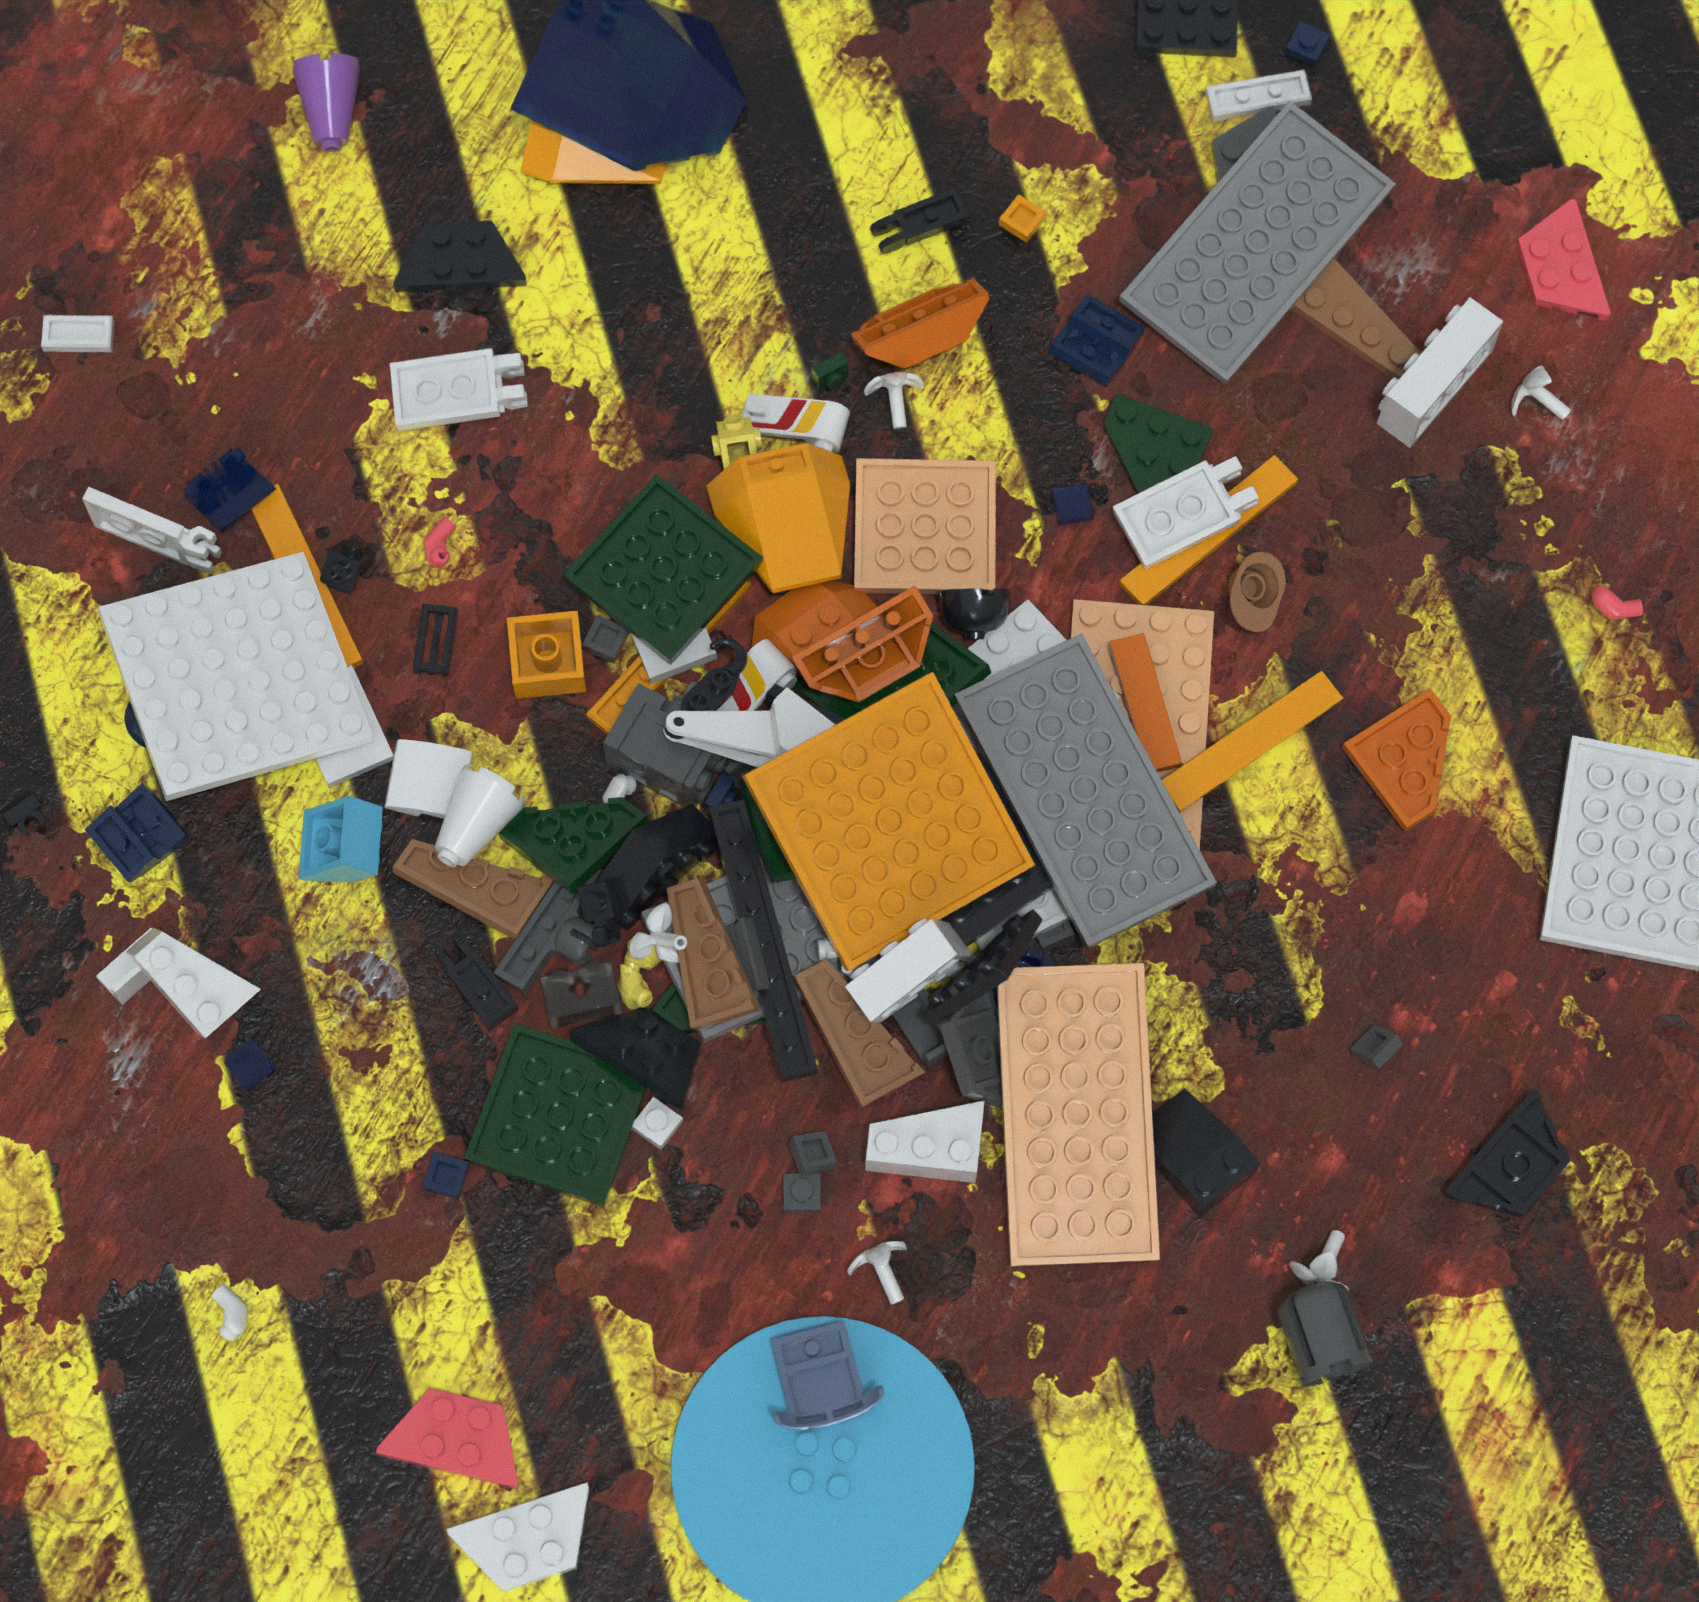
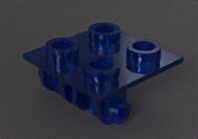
[183,447,276,532]

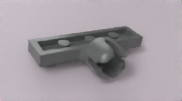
[493,870,602,995]

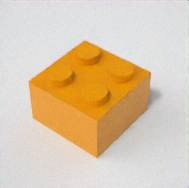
[507,611,586,699]

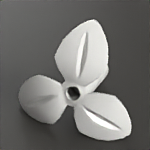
[1511,366,1571,420]
[864,372,924,429]
[630,903,687,963]
[1289,1230,1349,1291]
[847,1241,907,1305]

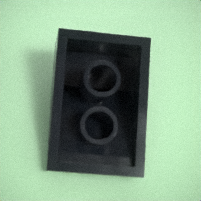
[1152,1088,1260,1219]

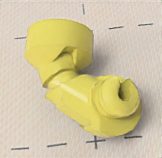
[617,932,662,1010]

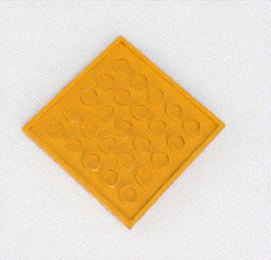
[742,672,1035,971]

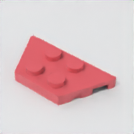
[1516,199,1611,321]
[376,1388,519,1490]

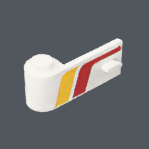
[742,394,850,453]
[717,639,797,711]

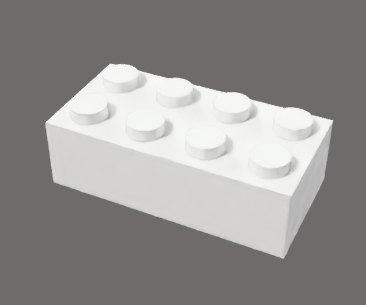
[1377,297,1503,448]

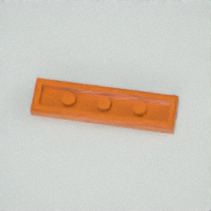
[1109,633,1182,773]

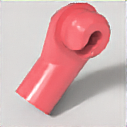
[423,517,457,568]
[1592,585,1643,620]

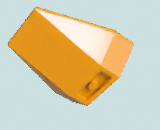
[521,57,683,184]
[706,443,850,593]

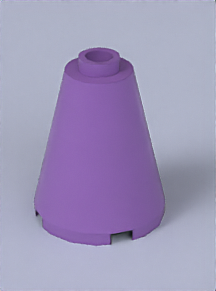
[293,53,361,152]

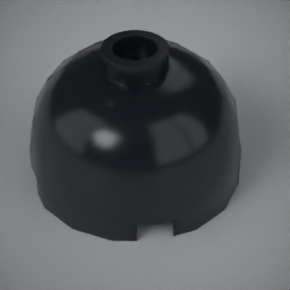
[939,588,1010,640]

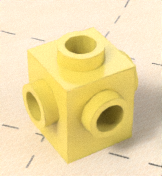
[711,415,763,470]

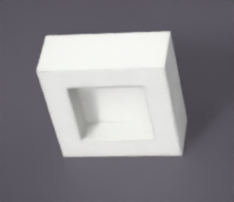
[633,1097,683,1150]

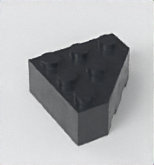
[580,804,716,930]

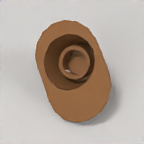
[1228,552,1286,633]

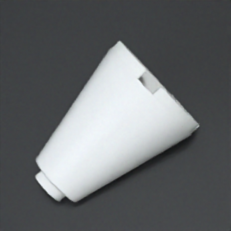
[435,764,525,868]

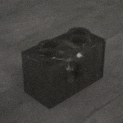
[540,960,622,1029]

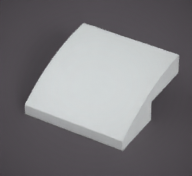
[384,739,472,819]

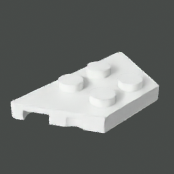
[447,1483,589,1593]

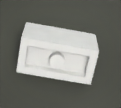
[96,928,152,1005]

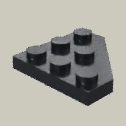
[922,909,1043,1027]

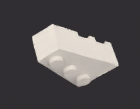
[845,918,972,1023]
[126,928,261,1038]
[865,1100,985,1183]

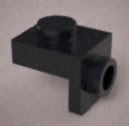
[320,539,376,593]

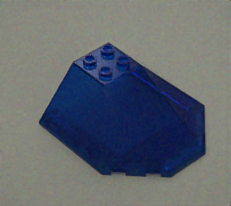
[510,0,747,171]

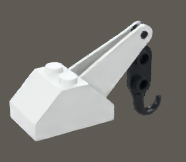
[663,638,835,767]

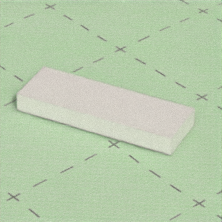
[1205,70,1312,122]

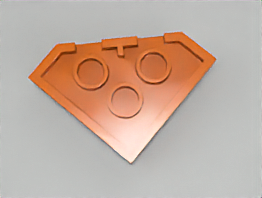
[1342,688,1451,832]

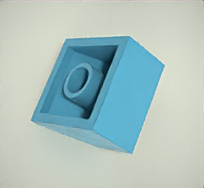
[298,796,383,882]

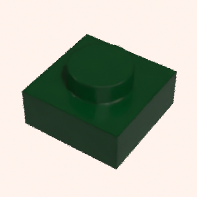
[812,351,849,393]

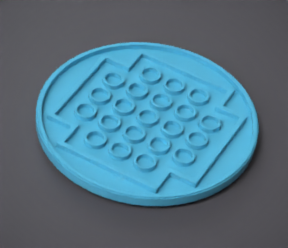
[671,1316,975,1602]

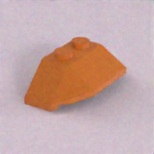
[851,278,990,369]
[751,580,877,677]
[791,585,933,703]

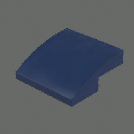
[1048,294,1146,387]
[85,783,191,883]

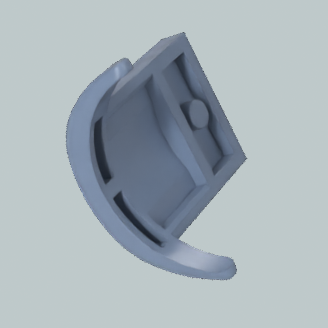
[771,1321,884,1430]

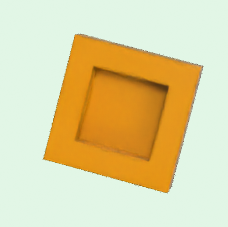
[999,194,1046,243]

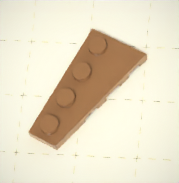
[1290,258,1421,380]
[393,839,555,940]
[666,878,761,1030]
[793,959,925,1107]

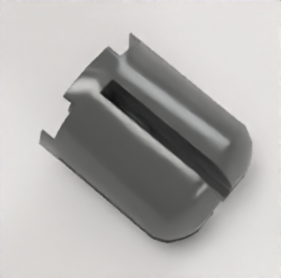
[1278,1282,1373,1387]

